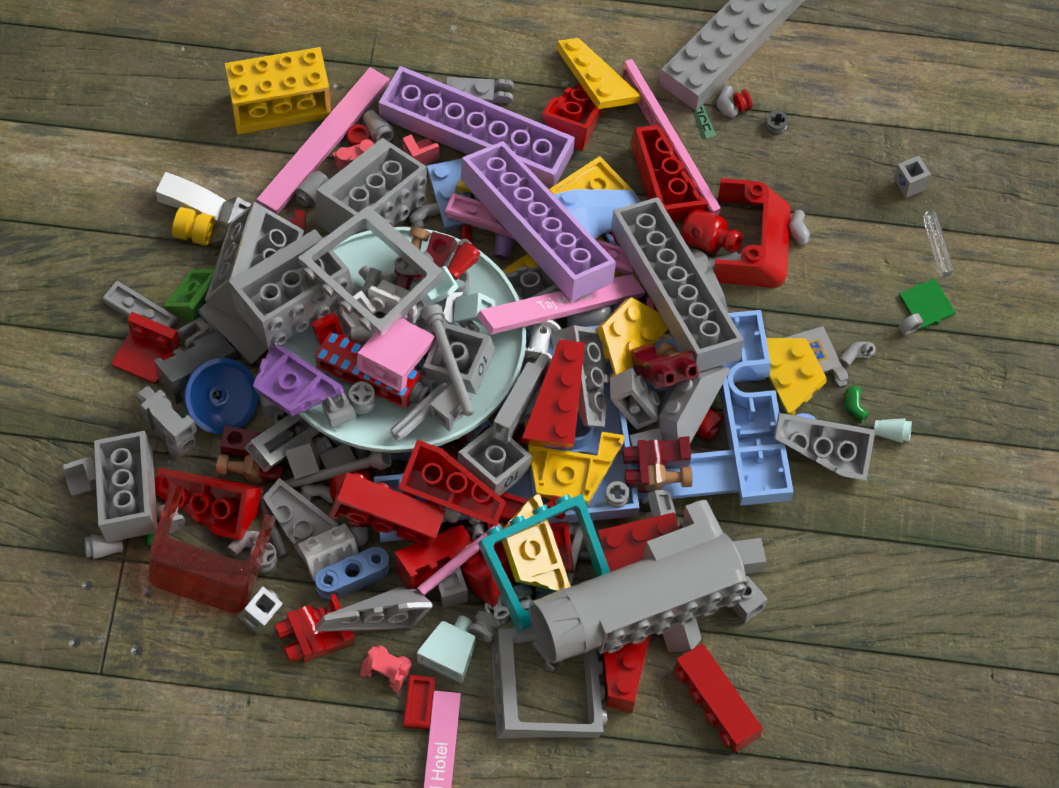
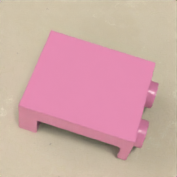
[357,318,435,392]

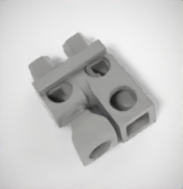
[137,386,197,458]

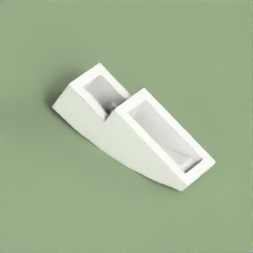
[156,172,226,225]

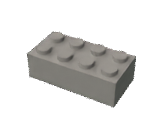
[94,431,158,542]

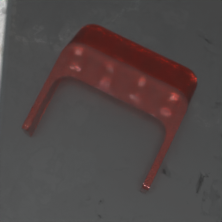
[149,483,276,613]

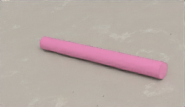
[417,523,503,595]

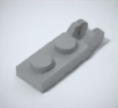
[447,77,514,104]

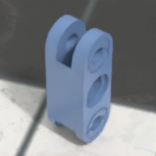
[315,547,390,602]

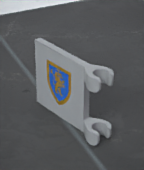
[785,326,848,387]

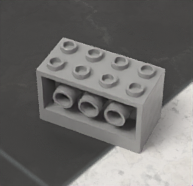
[316,138,427,235]
[205,202,304,324]
[229,229,354,350]

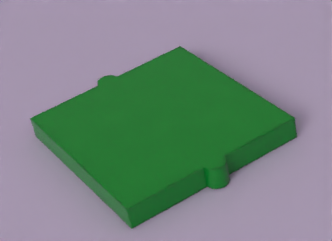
[899,278,956,330]

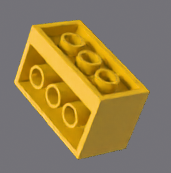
[225,47,331,135]

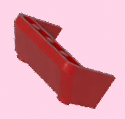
[713,178,790,288]

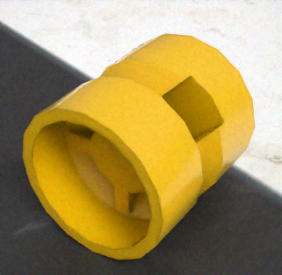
[172,207,216,246]

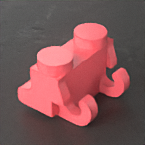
[332,140,374,171]
[360,645,412,693]

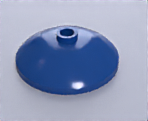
[184,358,259,434]

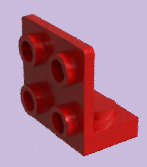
[112,312,180,384]

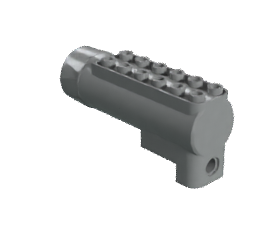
[529,500,749,664]

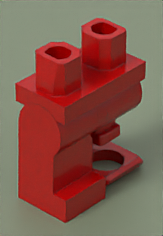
[275,594,355,663]

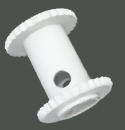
[523,319,561,367]

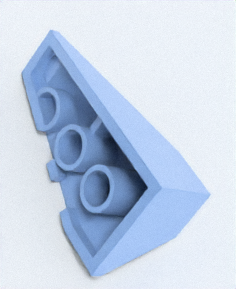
[554,189,641,241]

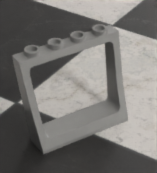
[298,205,444,336]
[491,627,607,739]

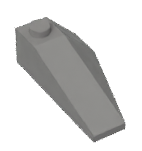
[315,587,432,631]

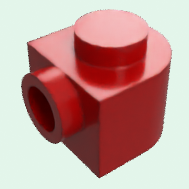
[696,408,724,441]

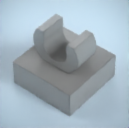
[322,393,356,427]
[642,489,676,517]

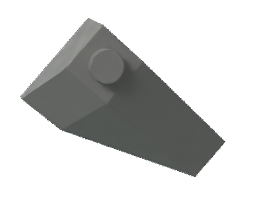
[551,325,610,428]
[774,413,876,480]

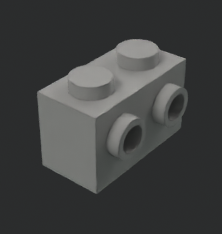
[610,368,660,429]

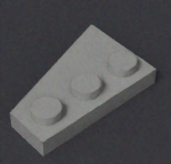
[263,478,339,566]

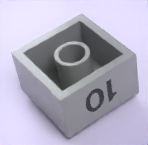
[423,322,496,394]
[457,425,532,496]

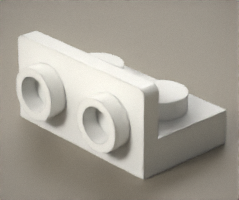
[368,280,425,324]
[298,524,359,581]

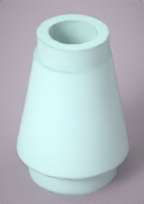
[874,418,912,443]

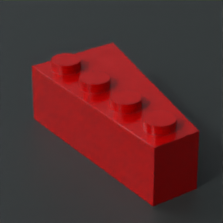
[630,125,707,223]
[520,339,585,450]
[328,472,446,547]

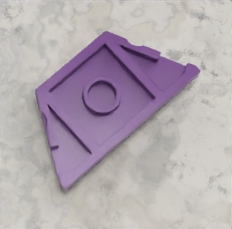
[253,344,344,416]

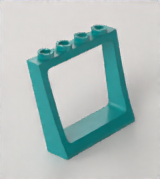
[478,494,610,633]

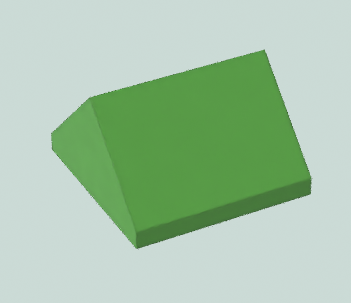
[163,269,215,322]

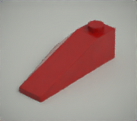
[542,81,603,151]
[398,439,506,526]
[155,468,262,540]

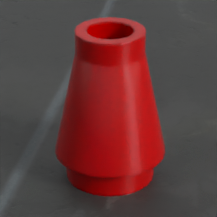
[447,242,480,280]

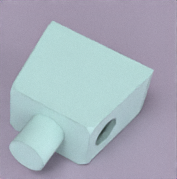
[417,615,475,683]

